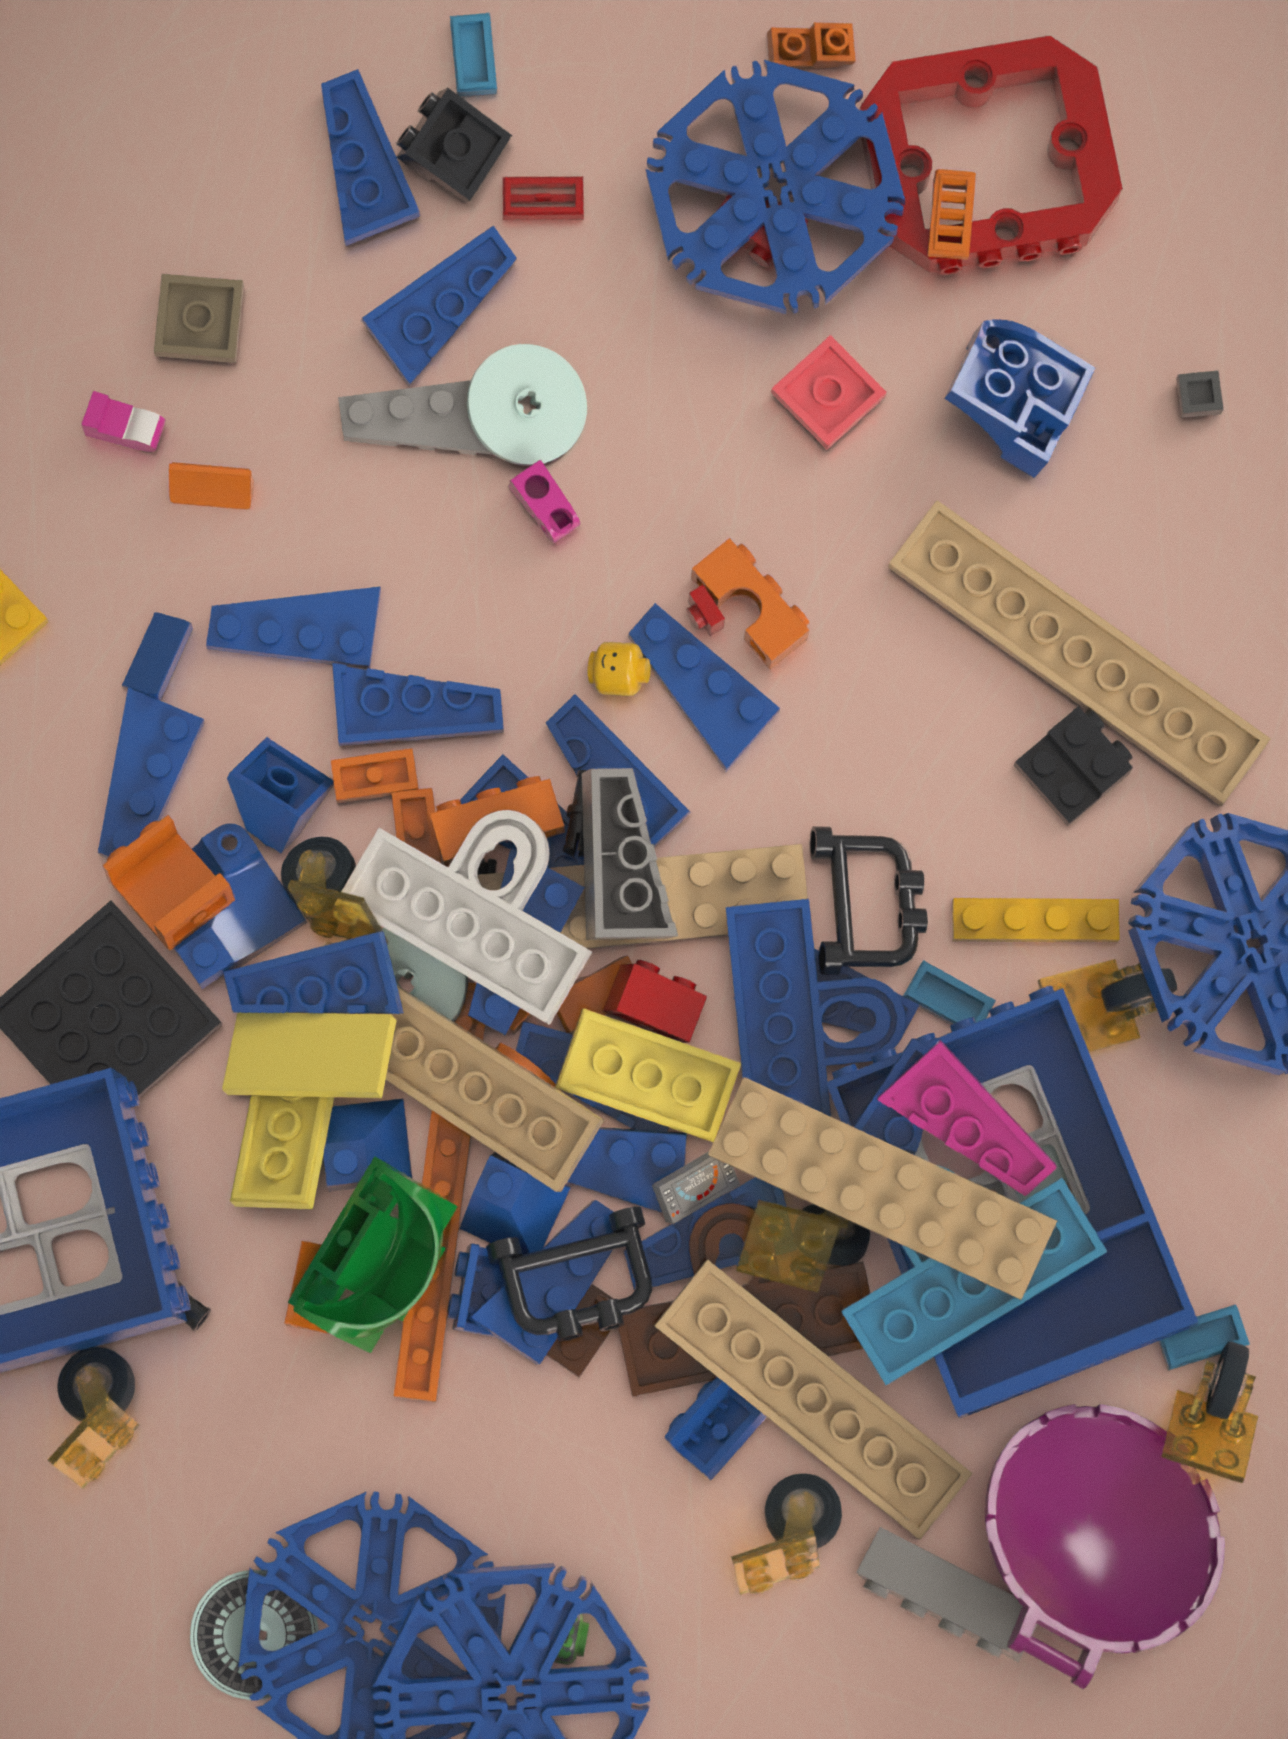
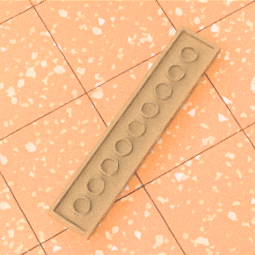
[888,500,1271,807]

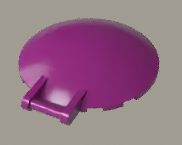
[985,1404,1225,1689]

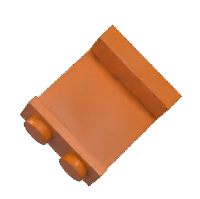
[102,815,235,951]

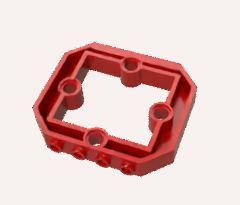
[859,36,1123,275]

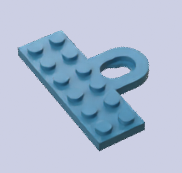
[841,1165,1107,1386]

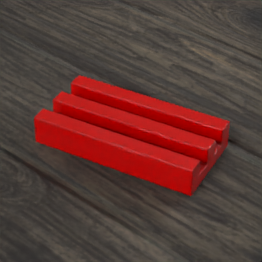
[503,176,584,220]

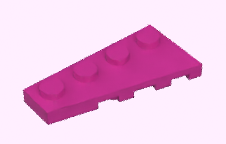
[877,1040,1057,1197]

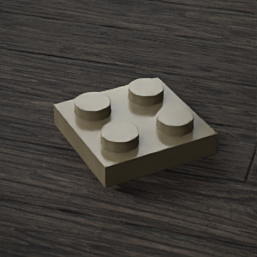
[154,274,244,363]

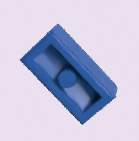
[122,612,193,701]

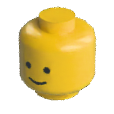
[587,642,651,696]

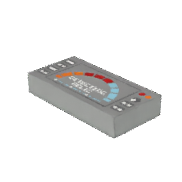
[652,1152,740,1224]

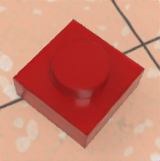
[686,585,725,636]

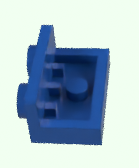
[447,1243,504,1337]
[664,1377,767,1481]

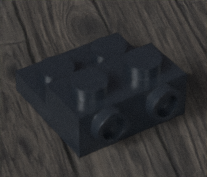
[396,88,512,203]
[1014,706,1133,826]

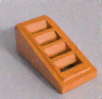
[928,169,976,260]

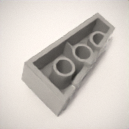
[582,768,678,940]
[856,1527,1038,1662]

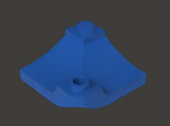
[944,319,1095,478]
[173,823,307,989]

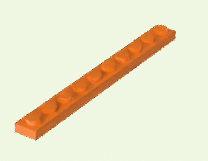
[394,982,486,1402]

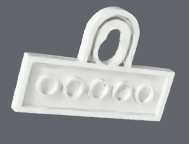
[337,810,592,1025]

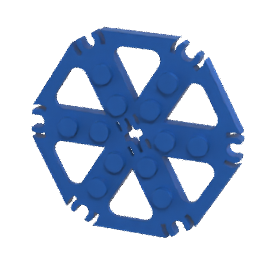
[645,60,905,314]
[1128,813,1288,1075]
[238,1491,506,1739]
[372,1563,650,1739]

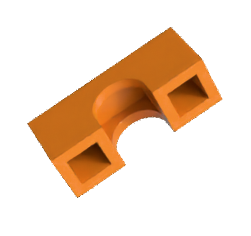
[691,538,810,670]
[430,776,565,867]

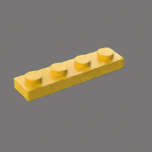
[952,898,1120,942]

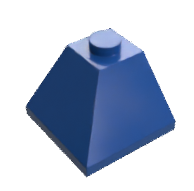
[227,737,334,853]
[323,1098,412,1192]
[459,1152,571,1254]

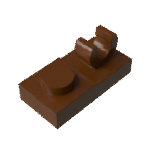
[546,1284,614,1378]

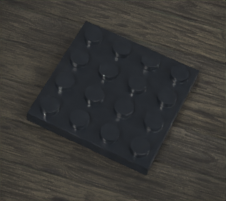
[0,900,223,1098]

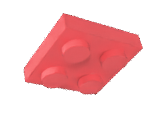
[771,335,887,450]

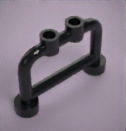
[810,826,928,975]
[486,1206,652,1342]

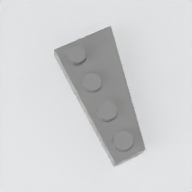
[338,380,499,458]

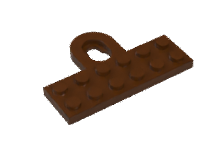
[618,1203,870,1397]

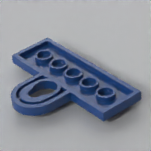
[726,899,906,1117]

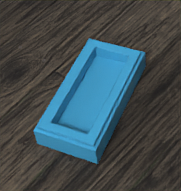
[450,13,497,97]
[903,960,996,1025]
[1158,1304,1250,1371]

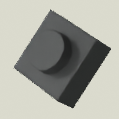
[1176,371,1224,418]

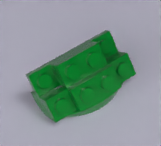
[288,1156,458,1353]

